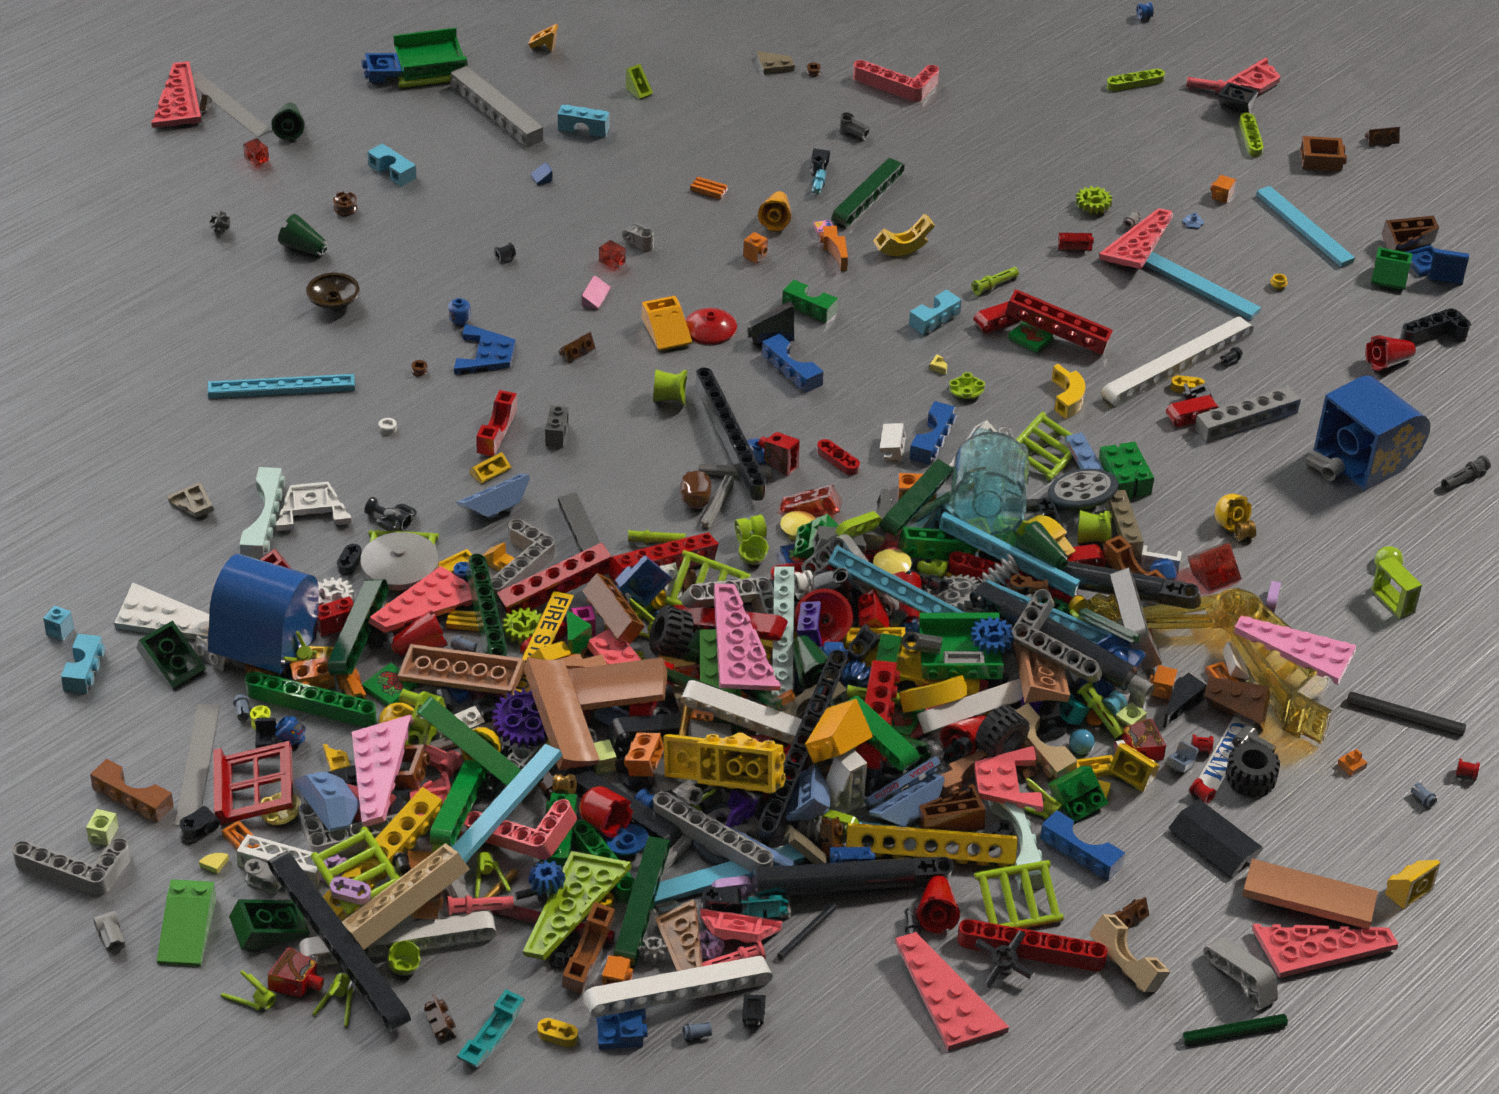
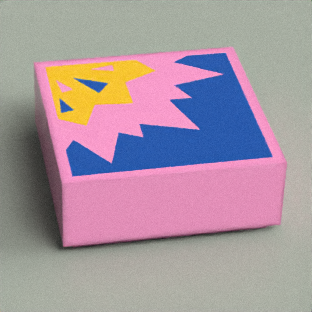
[813,220,833,237]

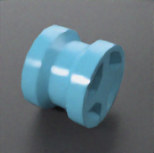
[1102,690,1127,716]

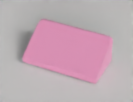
[582,276,611,309]

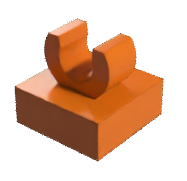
[1337,749,1368,777]

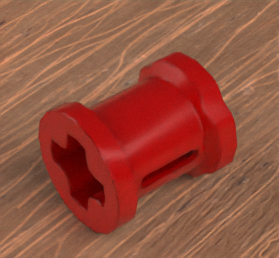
[1191,734,1214,754]
[1456,758,1480,780]
[1189,778,1217,804]

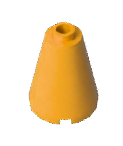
[758,191,792,231]

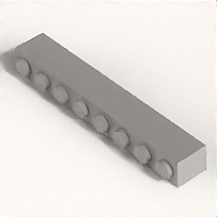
[450,66,543,147]

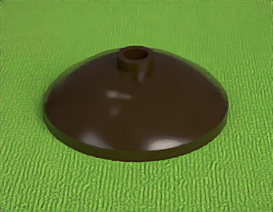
[306,272,360,309]

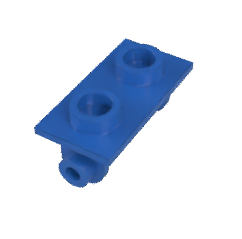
[830,847,875,863]

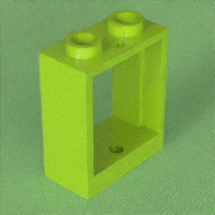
[1371,556,1422,619]

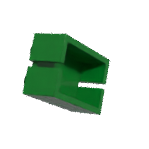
[1098,441,1154,498]

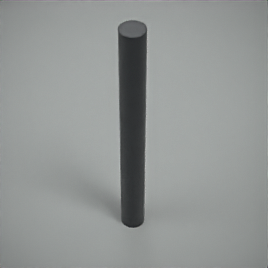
[777,903,838,961]

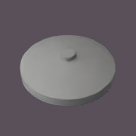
[361,532,439,590]

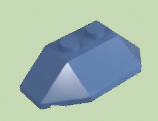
[456,474,530,518]
[786,763,830,821]
[294,772,360,832]
[869,773,945,827]

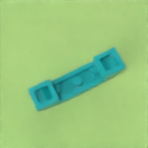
[457,989,525,1067]

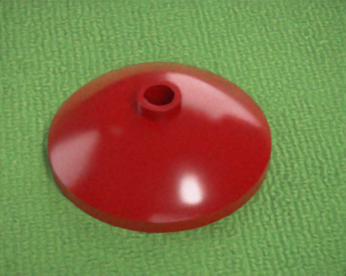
[685,308,737,345]
[794,589,853,647]

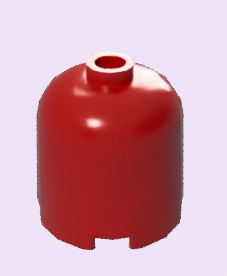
[579,786,633,838]

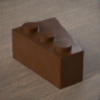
[1381,216,1439,252]
[1205,677,1271,731]
[918,784,985,832]

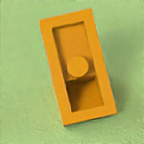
[528,24,558,52]
[483,542,515,572]

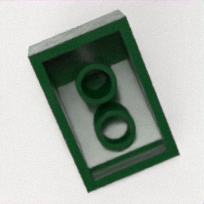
[136,620,206,689]
[229,899,310,950]

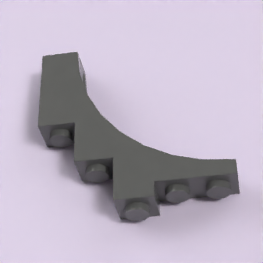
[813,488,901,555]

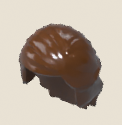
[679,471,712,509]

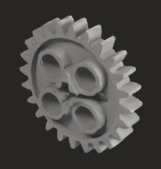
[922,574,981,612]

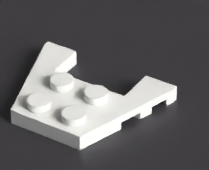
[276,482,352,531]

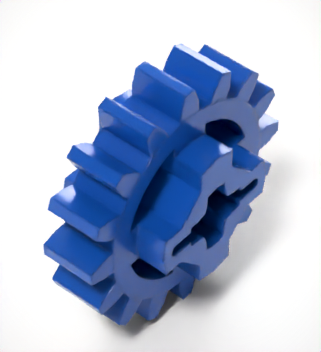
[971,617,1014,655]

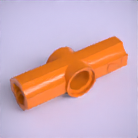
[336,668,367,700]

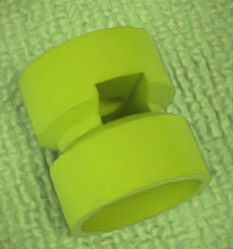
[734,515,767,543]

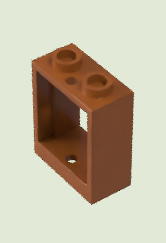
[1300,136,1347,171]
[394,744,430,789]

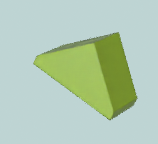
[626,64,653,99]

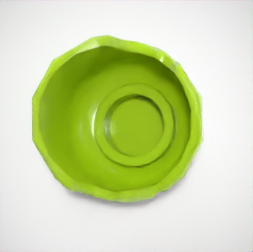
[738,535,769,565]
[1374,546,1404,566]
[917,559,948,578]
[387,940,421,976]

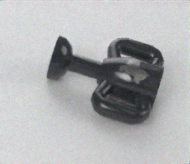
[364,497,417,532]

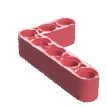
[853,60,939,102]
[464,799,577,860]

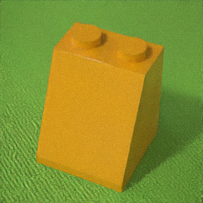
[805,699,873,763]

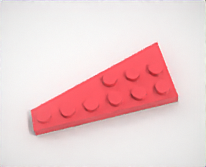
[151,61,202,128]
[1252,924,1398,978]
[895,932,1009,1050]

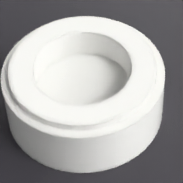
[378,418,397,435]

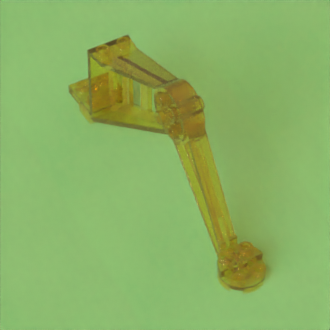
[1084,588,1332,744]

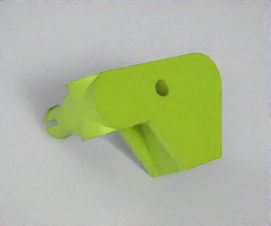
[399,689,445,746]

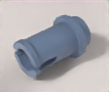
[451,635,477,652]
[233,694,250,721]
[1411,782,1437,808]
[682,1022,712,1041]

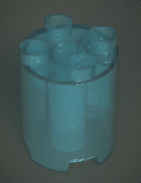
[949,428,1029,535]

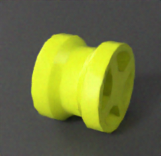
[250,705,271,730]

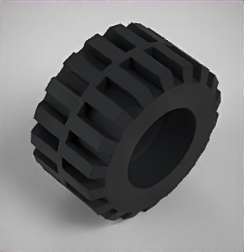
[649,605,693,659]
[975,705,1030,757]
[1225,742,1280,796]

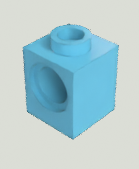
[43,605,74,641]

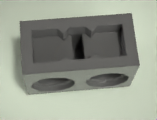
[545,405,569,448]

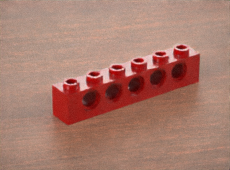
[1005,289,1113,355]
[608,532,719,585]
[497,542,612,615]
[855,660,900,769]

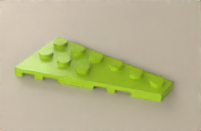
[523,851,632,960]

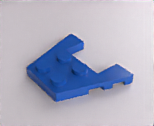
[454,324,516,374]

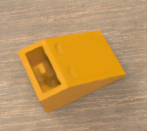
[642,296,692,351]

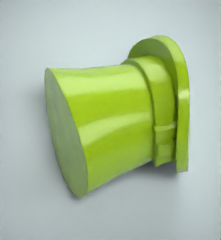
[653,369,688,406]
[1078,510,1112,547]

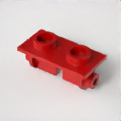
[1058,233,1094,250]

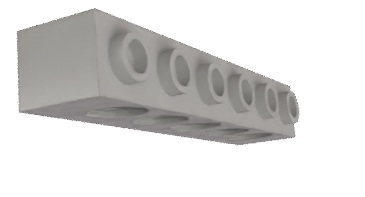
[1195,386,1301,442]

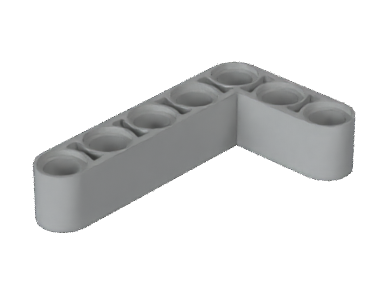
[491,519,555,603]
[802,534,899,617]
[1110,567,1163,671]
[681,577,774,615]
[1012,589,1102,683]
[299,802,411,857]
[12,838,131,896]

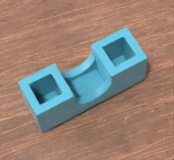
[557,104,609,137]
[367,143,416,187]
[909,289,962,335]
[61,634,105,693]

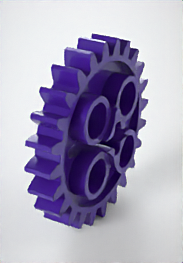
[492,688,548,748]

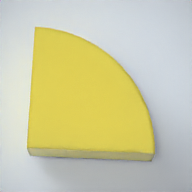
[929,354,948,375]
[199,853,229,874]

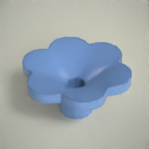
[1182,213,1204,229]

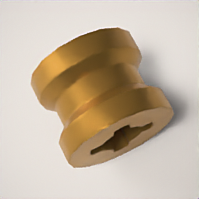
[1235,520,1256,541]
[553,774,577,794]

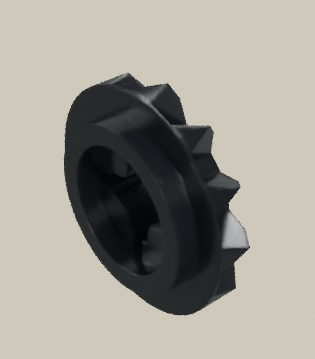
[546,938,578,967]

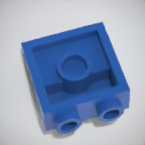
[361,53,402,83]
[615,555,673,607]
[596,1008,648,1049]

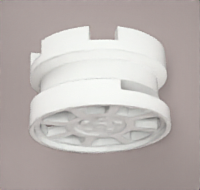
[794,570,814,600]

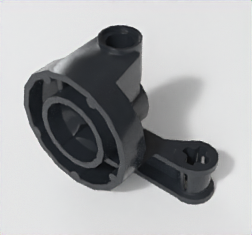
[814,568,863,628]

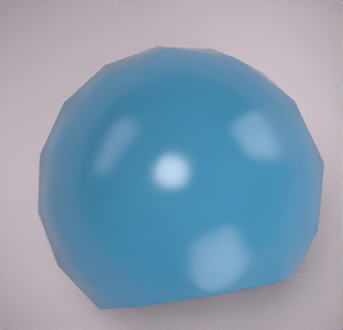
[1069,729,1095,755]

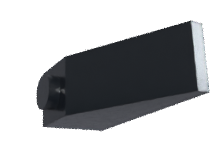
[1163,673,1207,728]

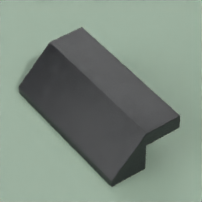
[1168,799,1264,878]

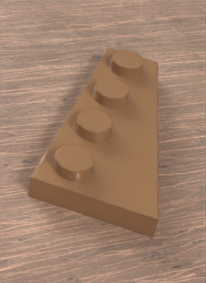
[655,899,703,971]

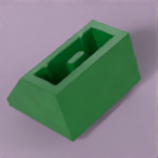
[1370,247,1413,290]
[794,514,839,559]
[1047,766,1108,822]

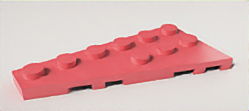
[1099,208,1173,269]
[369,566,473,633]

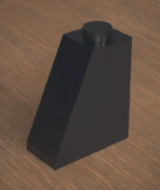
[747,302,795,344]

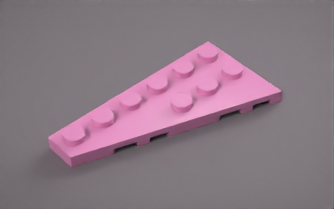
[714,583,781,691]
[1234,616,1356,685]
[352,715,413,827]

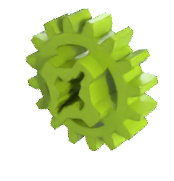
[1076,186,1112,214]
[503,608,542,644]

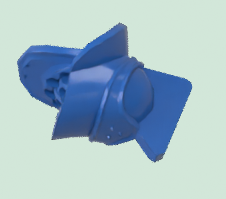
[1089,634,1146,674]

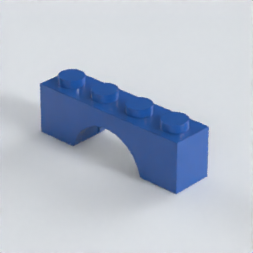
[762,334,824,393]
[909,401,957,465]
[1040,810,1125,881]

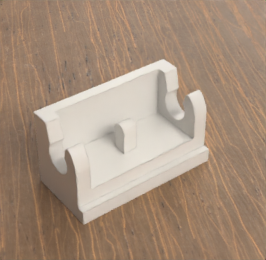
[880,423,906,461]
[1140,545,1182,575]

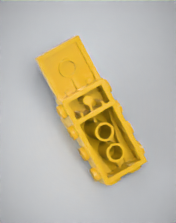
[664,732,786,793]

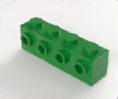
[897,527,978,560]
[539,793,577,868]

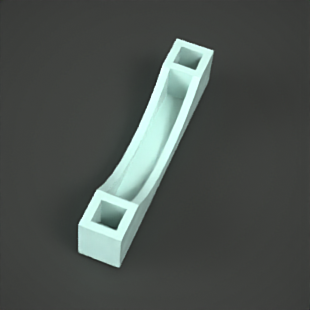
[239,467,285,560]
[987,800,1044,891]

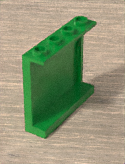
[393,27,468,81]
[919,613,1004,679]

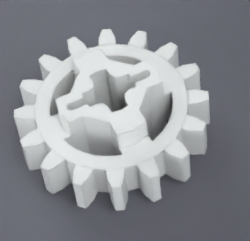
[318,577,354,606]

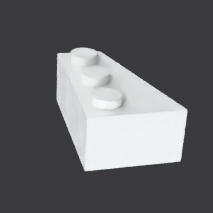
[825,748,867,820]

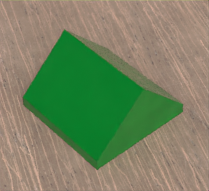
[567,612,592,654]

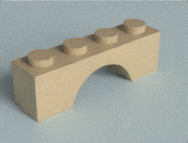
[1016,703,1077,780]
[1089,914,1170,992]

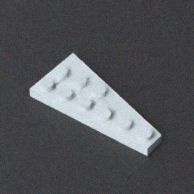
[114,582,209,640]

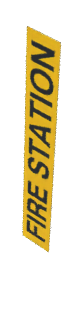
[504,591,574,699]

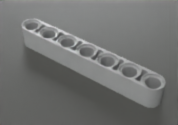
[653,792,773,873]

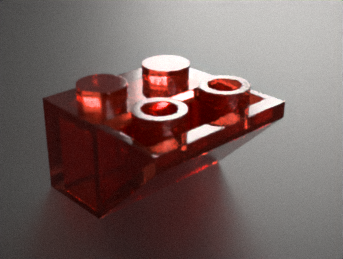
[1187,543,1242,592]

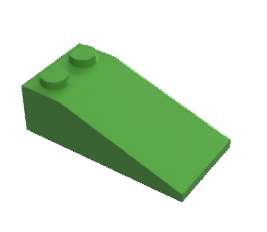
[157,879,216,966]

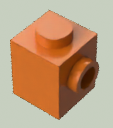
[1210,175,1236,203]
[743,232,768,263]
[1149,665,1177,700]
[602,955,633,985]

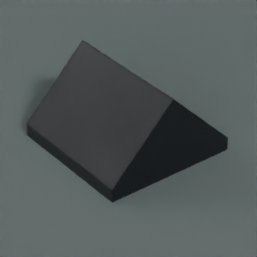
[1218,82,1258,113]

